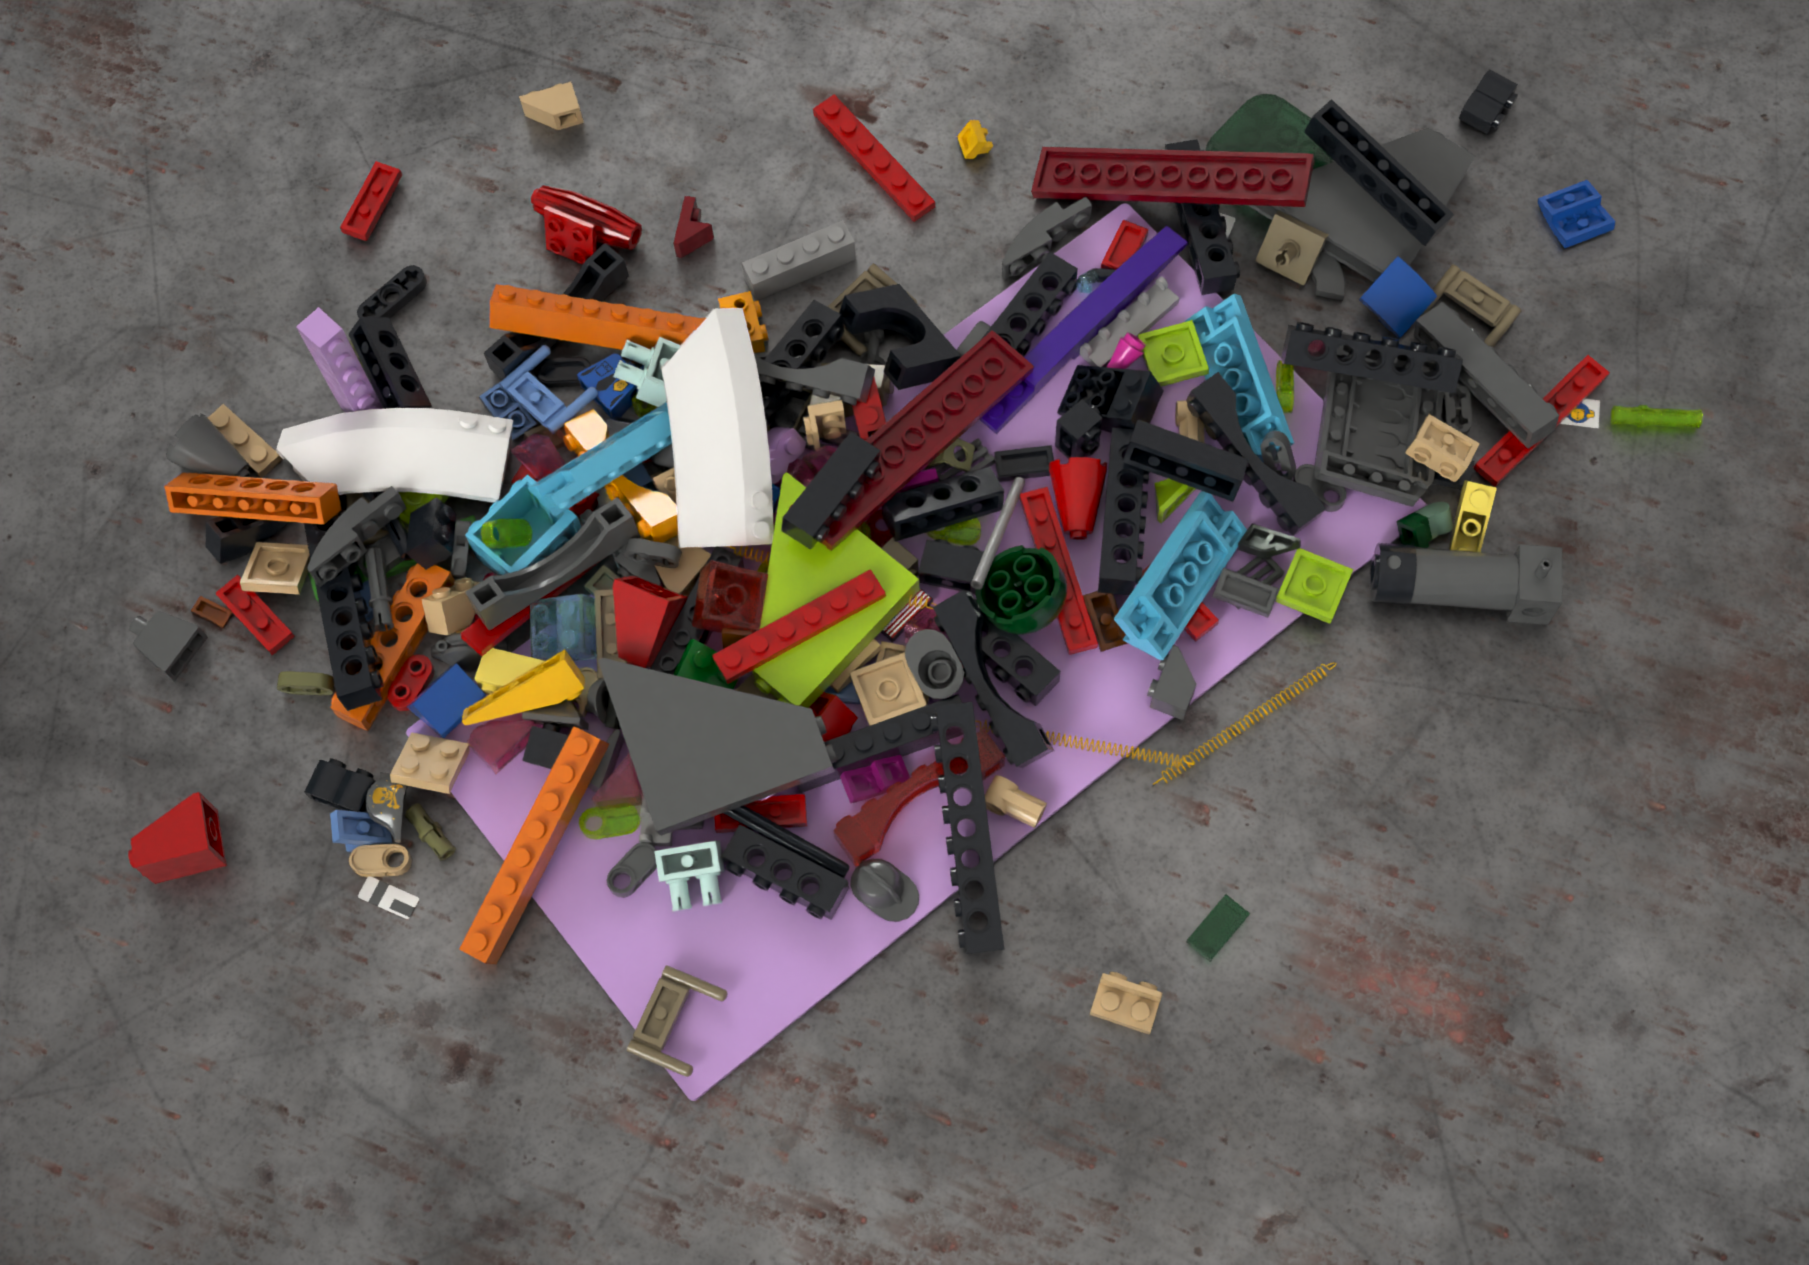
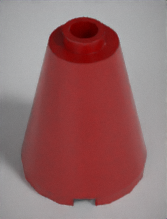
[1049,457,1107,540]

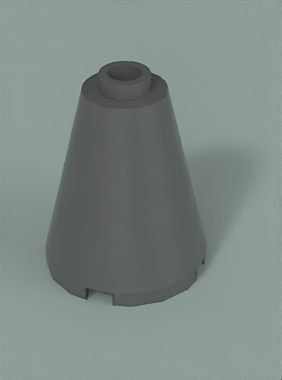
[166,413,251,477]

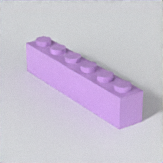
[296,307,383,413]

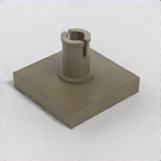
[1255,210,1328,286]

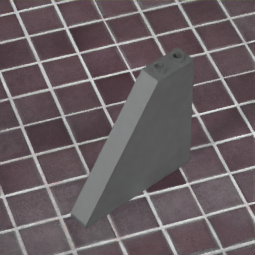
[1249,128,1476,282]
[598,658,837,836]

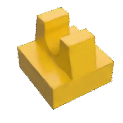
[957,120,993,159]

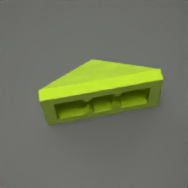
[1154,479,1196,524]

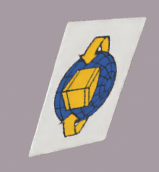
[1560,399,1600,428]

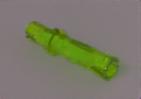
[1610,405,1703,428]

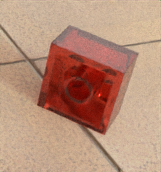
[692,560,768,633]

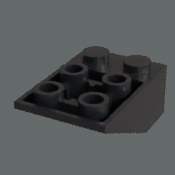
[1057,365,1164,433]

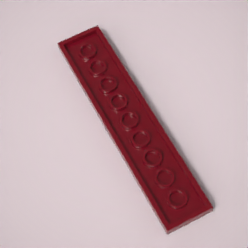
[1031,147,1315,207]
[789,330,1034,551]

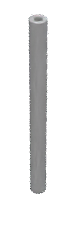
[971,477,1025,589]

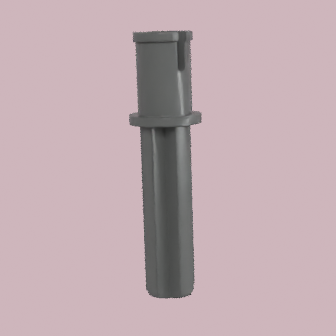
[365,547,394,632]

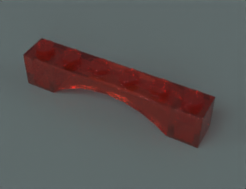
[833,728,1005,867]

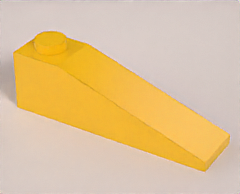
[462,649,585,726]

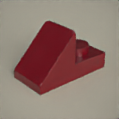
[673,196,714,258]

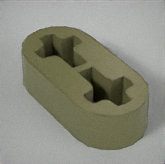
[277,671,334,696]

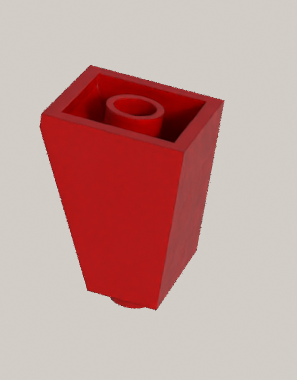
[613,575,687,668]
[128,792,227,884]

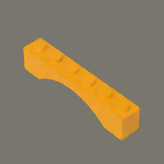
[563,409,678,543]

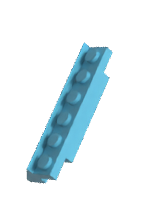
[1185,294,1295,463]
[528,402,672,517]
[1114,491,1247,660]

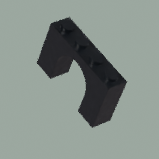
[839,284,961,390]

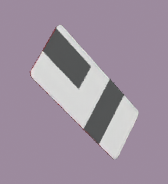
[358,877,419,919]

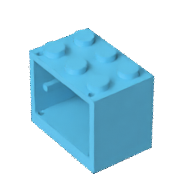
[465,474,581,575]

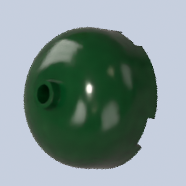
[975,545,1067,635]

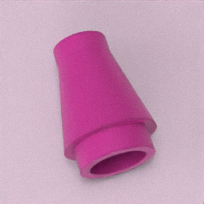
[1106,332,1146,369]

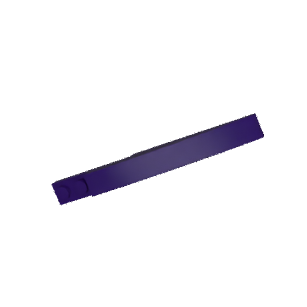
[979,226,1188,434]

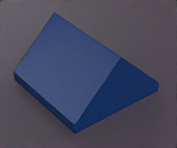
[407,663,486,738]

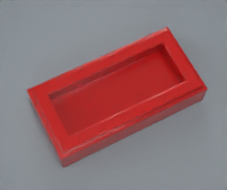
[1101,220,1149,271]

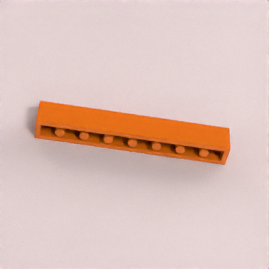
[490,284,706,350]
[459,726,609,964]

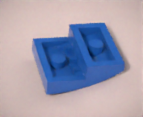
[1538,180,1615,248]
[1359,256,1437,339]

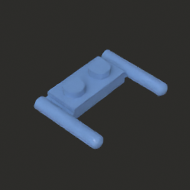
[499,345,598,434]

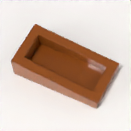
[191,596,233,628]

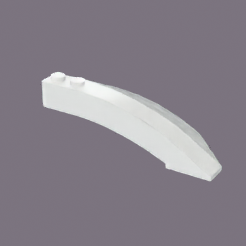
[660,308,774,548]
[276,408,514,503]

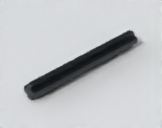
[724,805,850,878]

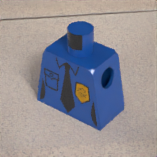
[577,353,644,418]

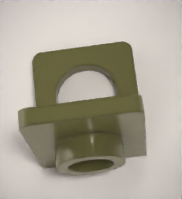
[924,438,975,472]

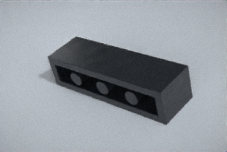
[1122,420,1249,502]
[781,432,881,550]

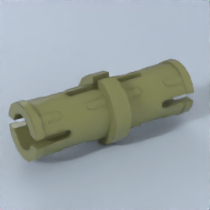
[404,803,456,861]

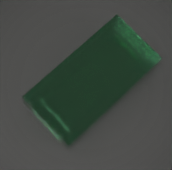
[1186,894,1250,962]

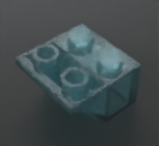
[530,594,597,661]

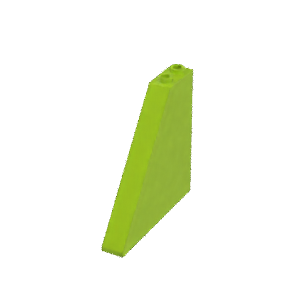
[753,472,920,708]

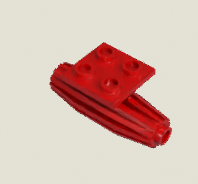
[531,185,642,264]

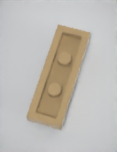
[208,404,283,478]

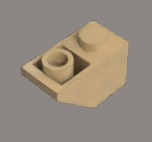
[519,82,584,130]
[422,578,480,635]

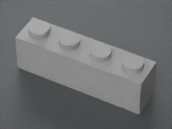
[742,220,856,301]

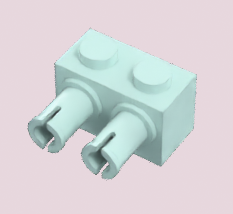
[613,337,681,407]
[654,841,725,911]

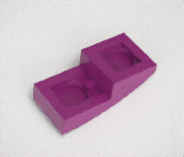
[840,755,912,804]

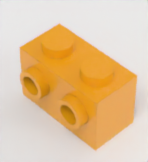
[718,291,769,353]

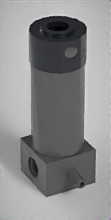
[1370,542,1562,625]

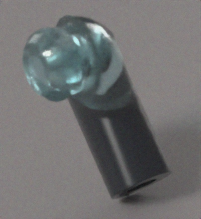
[1077,268,1115,293]

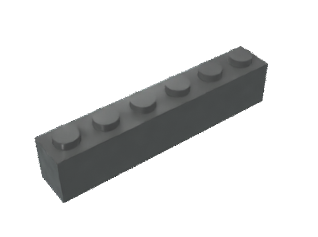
[1414,302,1559,449]

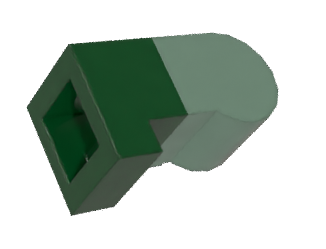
[1397,502,1454,548]

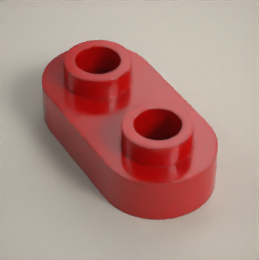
[388,654,435,711]

